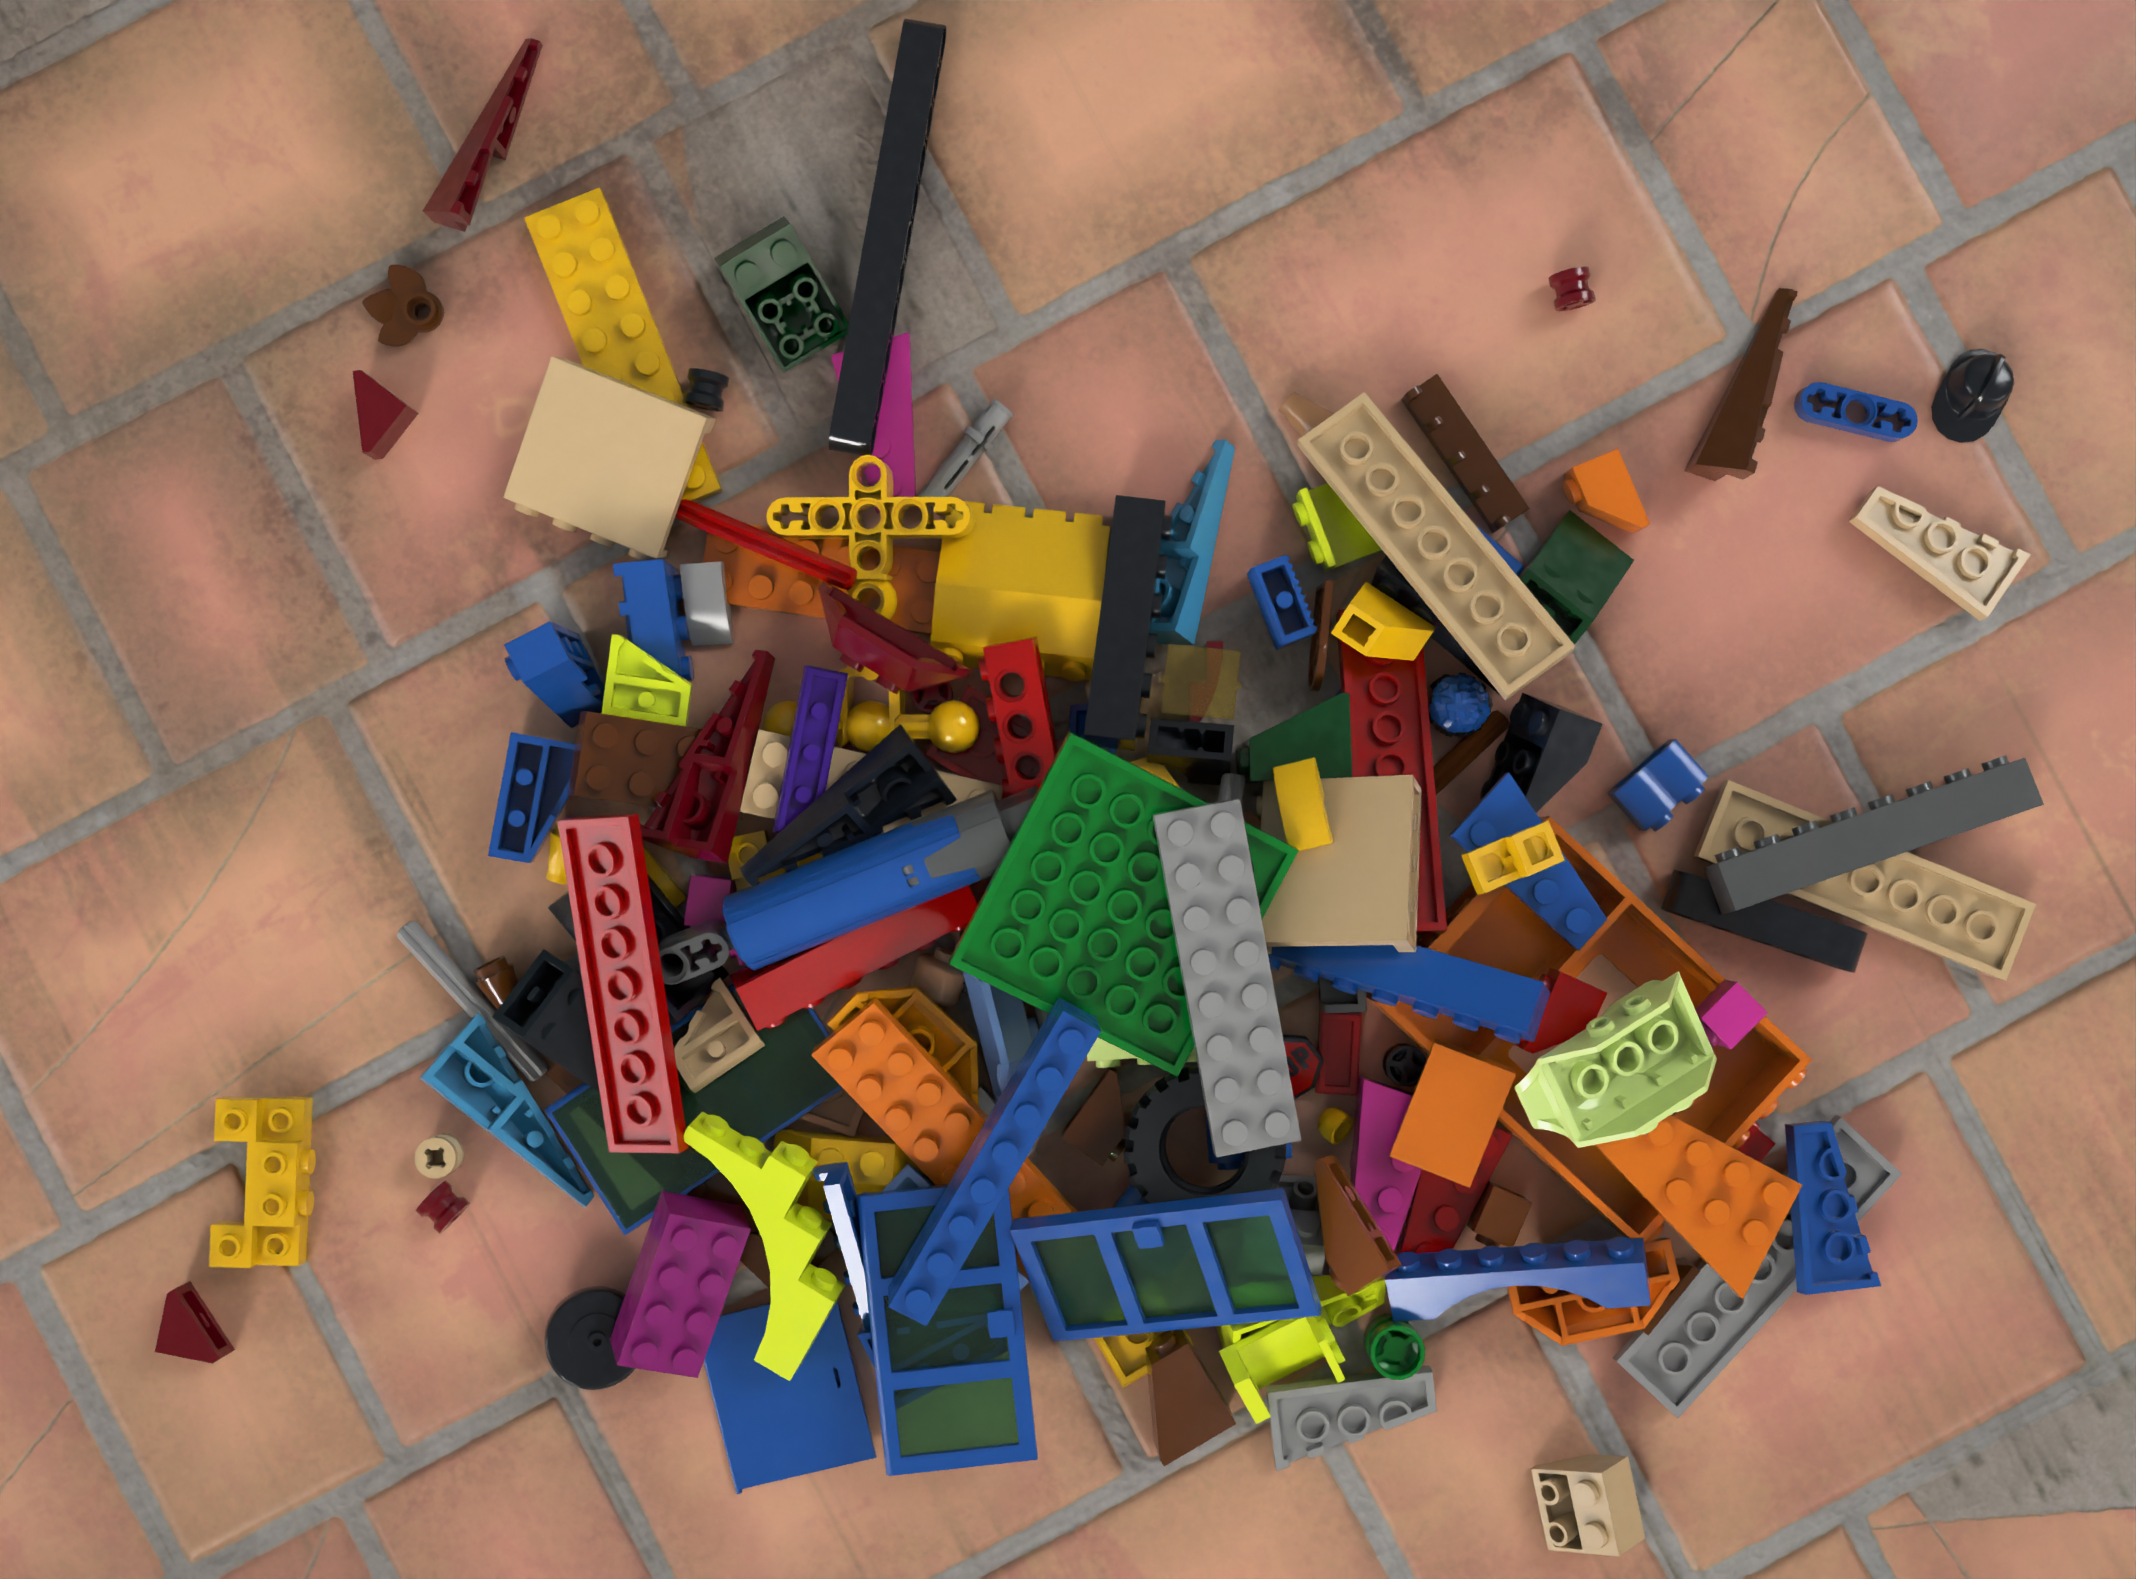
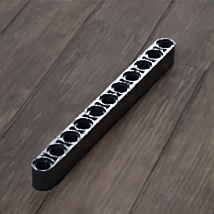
[829,18,946,455]

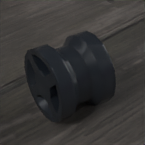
[682,368,729,412]
[1382,1043,1426,1087]

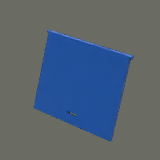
[704,1300,877,1494]

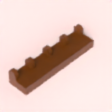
[1401,374,1530,533]

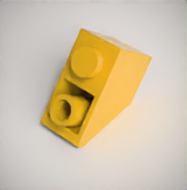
[1331,582,1436,661]

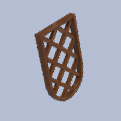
[1308,580,1334,692]

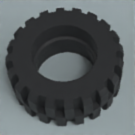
[1123,1066,1286,1231]

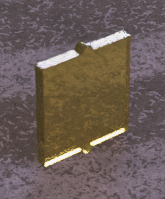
[1160,644,1242,720]

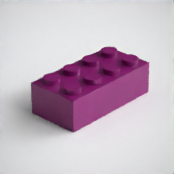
[610,1191,751,1378]

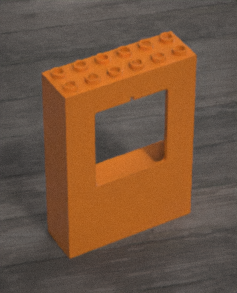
[1366,816,1812,1244]

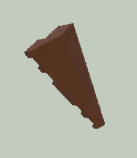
[1685,288,1798,481]

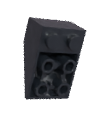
[1480,693,1602,813]
[492,949,600,1093]

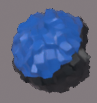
[1429,672,1493,737]

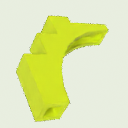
[683,1111,846,1381]

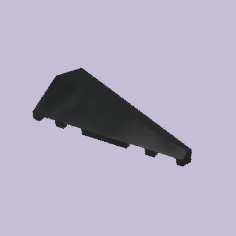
[739,724,957,887]

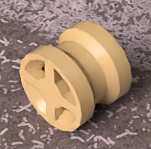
[414,1133,465,1179]

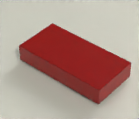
[1315,1010,1362,1096]

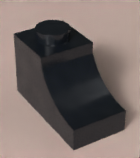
[1147,718,1234,785]

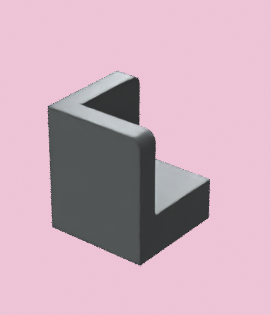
[1318,977,1367,1013]

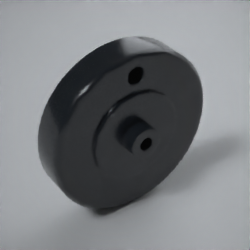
[544,1286,636,1390]

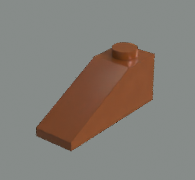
[1314,1155,1402,1296]

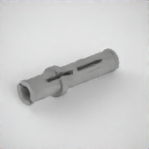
[917,398,1014,509]

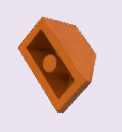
[1563,449,1651,533]

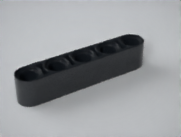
[1661,870,1867,973]

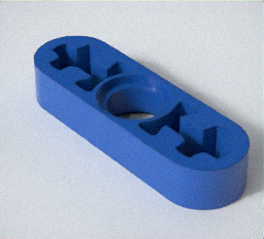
[1794,382,1918,442]

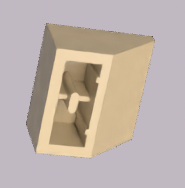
[1531,1454,1645,1557]

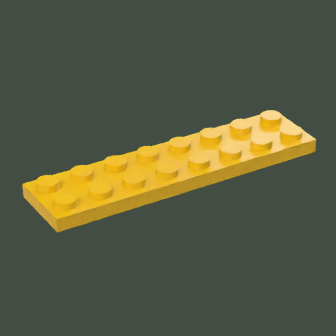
[524,187,723,502]

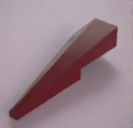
[423,38,543,232]
[640,650,775,864]

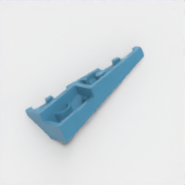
[1150,439,1235,645]
[419,1013,594,1207]

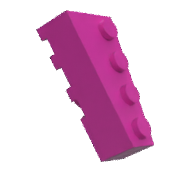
[1350,1075,1422,1251]

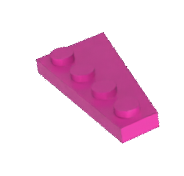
[831,332,916,514]

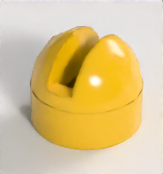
[1318,1107,1354,1145]

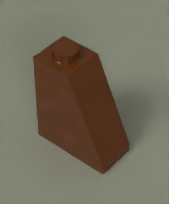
[1145,1329,1236,1466]

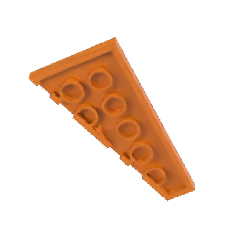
[1595,1115,1802,1299]

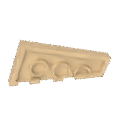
[1849,486,2031,621]

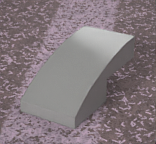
[680,562,734,646]

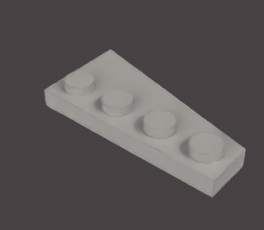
[1265,1365,1437,1471]

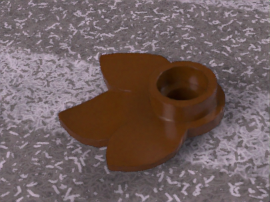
[362,265,444,347]

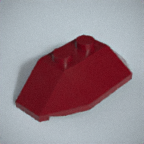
[818,581,973,694]

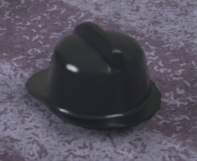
[1931,349,2014,443]

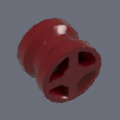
[1548,266,1596,312]
[911,682,953,714]
[416,1180,470,1234]

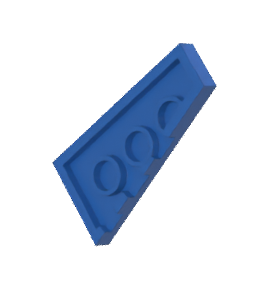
[1449,772,1607,951]
[1785,1121,1881,1295]

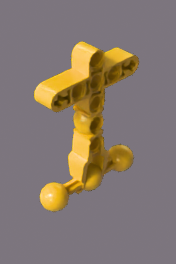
[763,455,980,753]

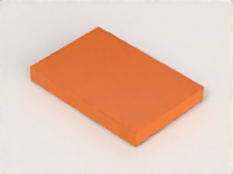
[1389,1039,1516,1188]

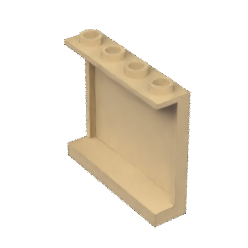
[503,356,716,561]
[1256,775,1422,954]

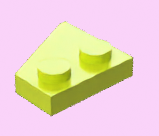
[601,634,693,727]

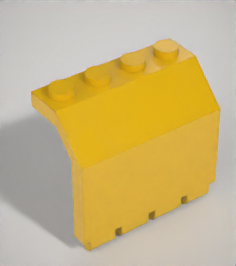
[931,500,1110,681]

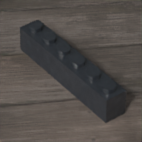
[1084,495,1173,751]

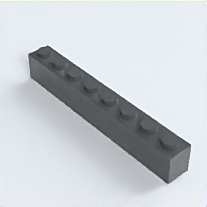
[1704,755,2044,915]

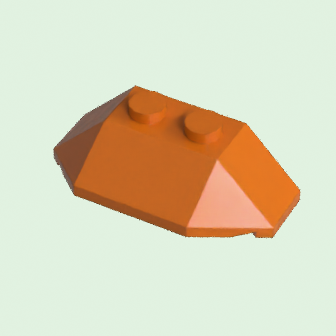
[1507,1238,1680,1346]

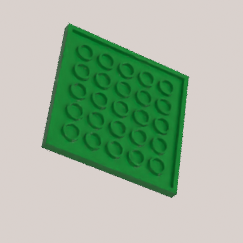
[949,731,1299,1077]

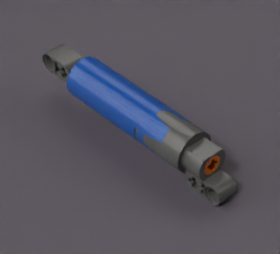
[658,785,1039,985]

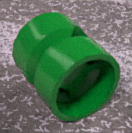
[1363,1313,1425,1380]

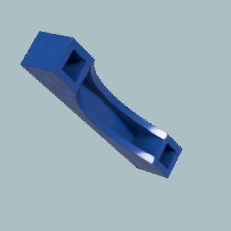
[1385,1237,1651,1322]

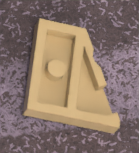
[674,978,765,1093]

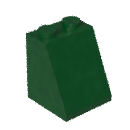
[1236,693,1352,783]

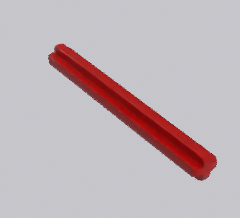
[676,499,857,590]

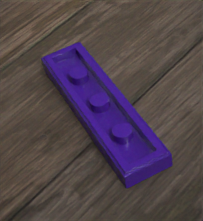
[772,665,848,833]

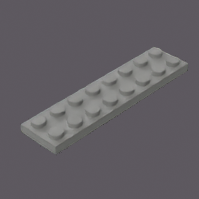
[1152,798,1301,1157]
[1613,1115,1902,1418]

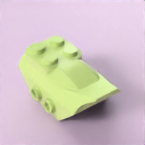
[1514,971,1717,1148]

